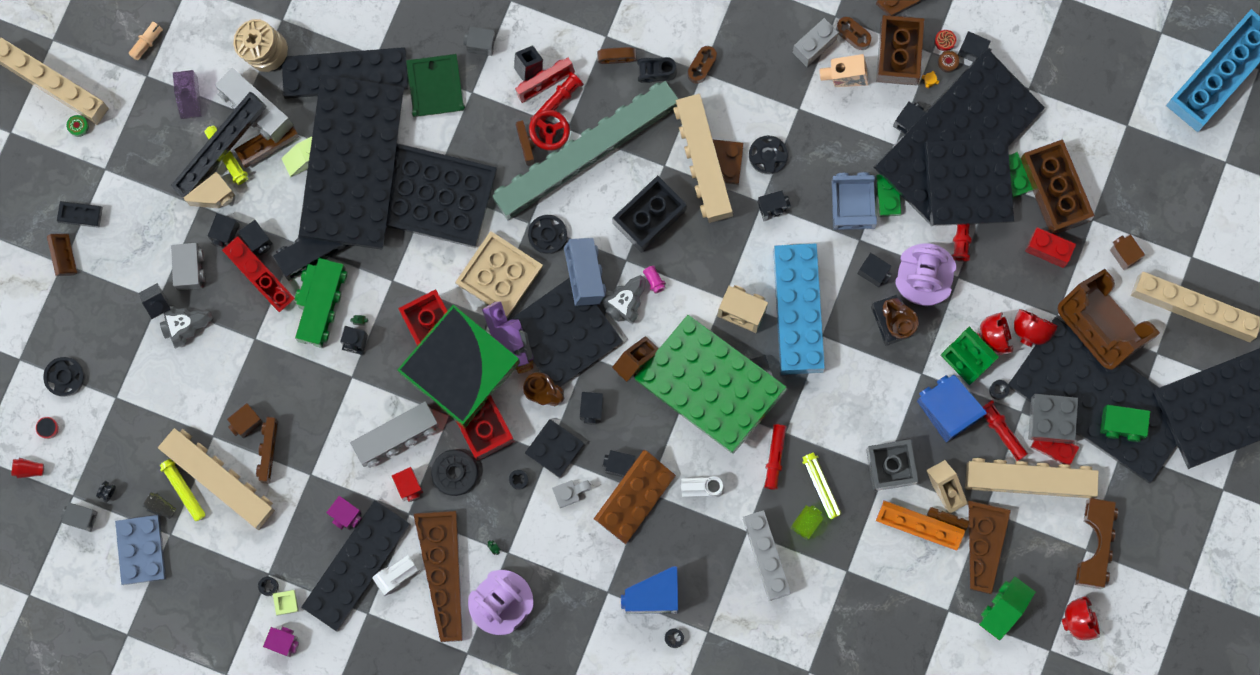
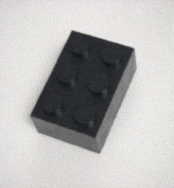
[612,175,687,253]

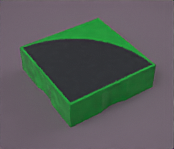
[397,305,520,428]

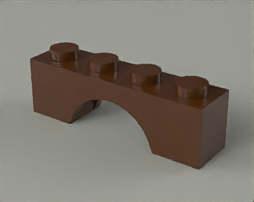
[1075,498,1118,589]

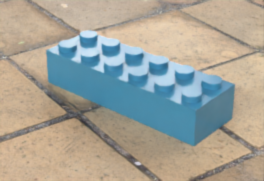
[1166,9,1260,132]
[773,243,825,375]

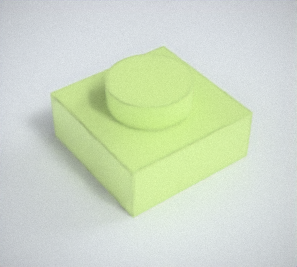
[273,590,299,616]

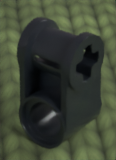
[637,57,677,83]

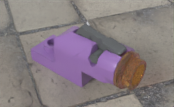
[482,301,534,374]

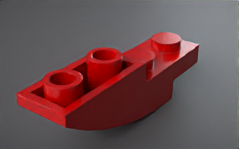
[222,236,295,312]

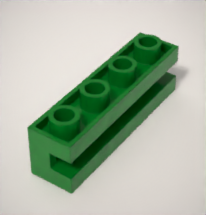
[295,258,348,348]

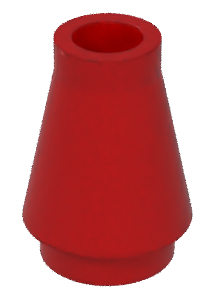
[11,457,44,479]

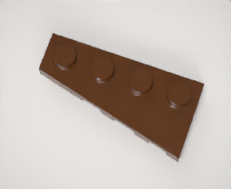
[968,500,1011,595]

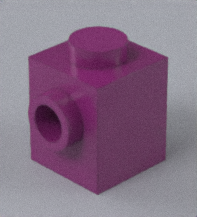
[326,496,362,530]
[263,626,299,657]

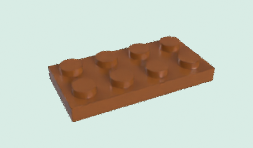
[594,450,676,544]

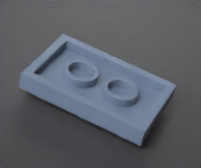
[115,515,166,585]

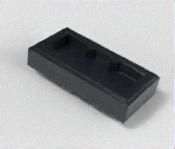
[57,201,103,228]

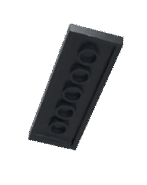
[282,47,408,99]
[301,500,411,632]

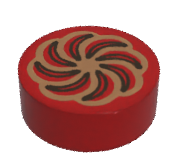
[935,30,956,52]

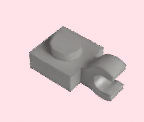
[552,480,592,508]

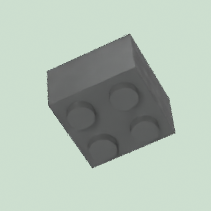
[1028,394,1078,444]
[866,439,918,491]

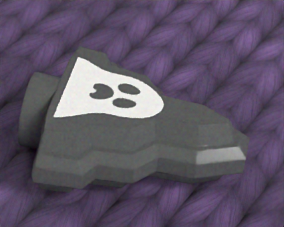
[601,275,646,324]
[160,306,213,349]

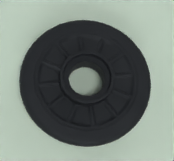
[431,449,478,496]

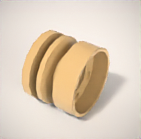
[233,19,288,72]

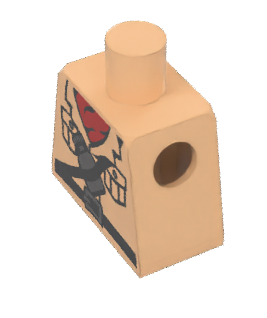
[820,54,868,87]

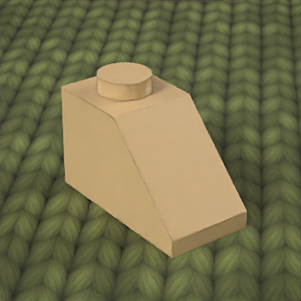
[184,172,235,209]
[927,460,968,513]

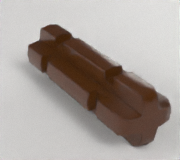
[927,507,969,531]

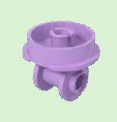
[896,243,956,306]
[468,570,533,635]

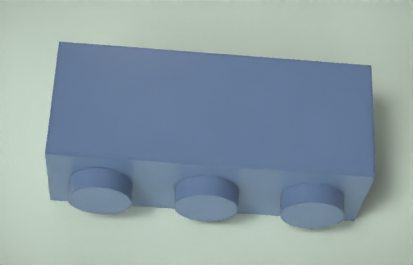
[564,238,606,306]

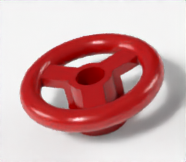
[529,110,570,150]

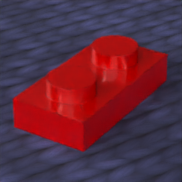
[1030,440,1079,465]

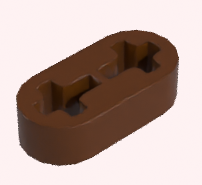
[836,17,871,50]
[688,46,717,84]
[597,47,637,64]

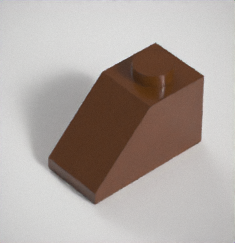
[612,336,659,382]

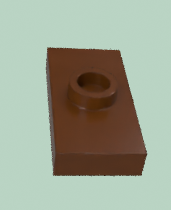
[516,120,535,166]
[47,234,77,276]

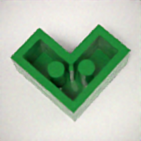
[979,576,1035,641]

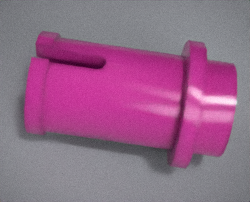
[643,266,666,294]

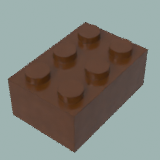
[876,15,924,86]

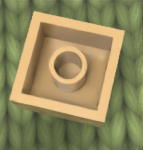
[717,285,768,333]

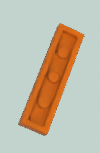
[876,500,965,551]

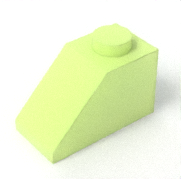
[281,137,312,177]

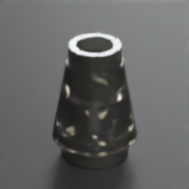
[142,492,177,519]

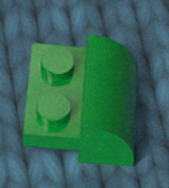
[940,326,999,386]

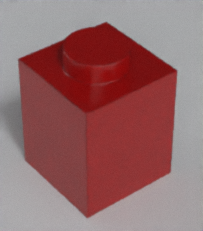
[391,467,423,502]

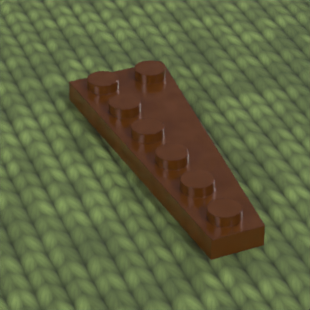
[414,511,463,642]

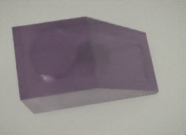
[172,70,202,119]

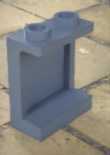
[831,172,877,230]

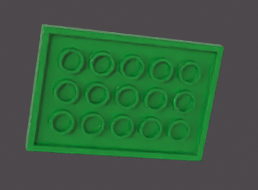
[634,315,787,454]

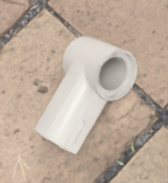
[681,476,724,498]
[372,555,418,596]

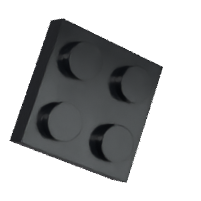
[525,419,584,479]

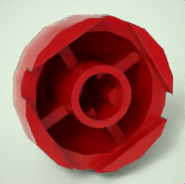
[1014,309,1058,347]
[977,312,1013,355]
[1062,596,1100,641]

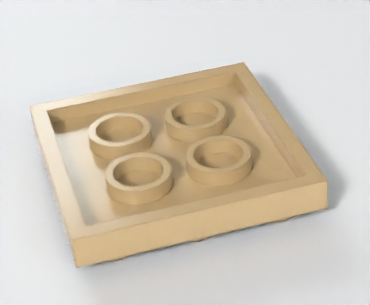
[455,231,543,318]

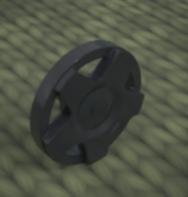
[749,135,788,175]
[528,215,567,254]
[43,357,84,397]

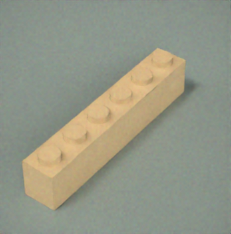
[0,38,109,125]
[674,94,733,223]
[1130,272,1260,342]
[158,428,275,530]
[965,458,1099,499]

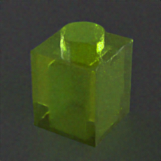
[790,505,824,541]

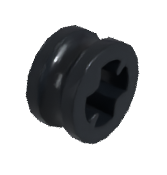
[989,380,1010,400]
[509,470,528,490]
[96,481,116,503]
[258,576,279,596]
[665,628,684,648]

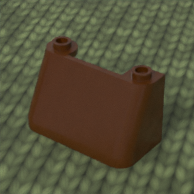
[1058,269,1160,369]

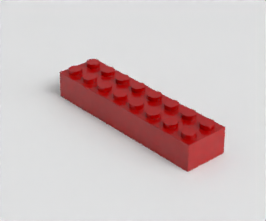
[398,289,515,461]

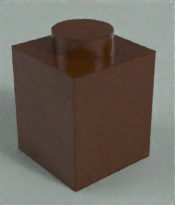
[1110,234,1145,270]
[227,403,263,438]

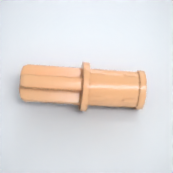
[129,22,163,60]

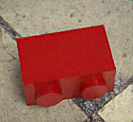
[1025,227,1076,268]

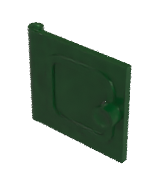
[406,54,465,117]

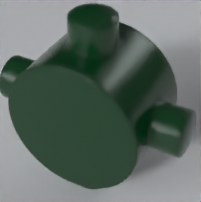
[350,315,369,326]
[487,540,501,555]

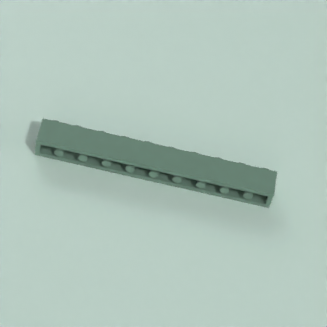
[492,81,678,221]

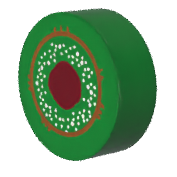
[66,115,89,137]

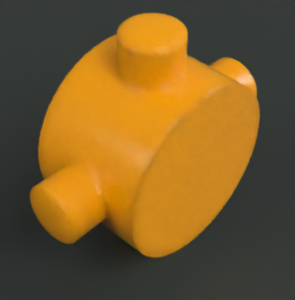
[922,71,939,88]

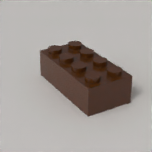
[1021,139,1095,235]

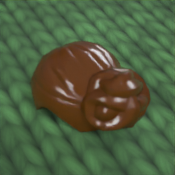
[882,298,919,339]
[523,372,565,407]

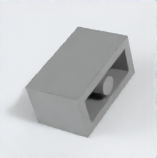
[793,18,839,67]
[171,243,205,290]

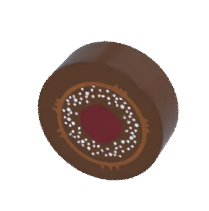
[938,51,959,73]

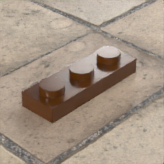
[234,127,299,169]
[256,417,278,484]

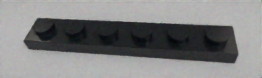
[171,92,267,199]

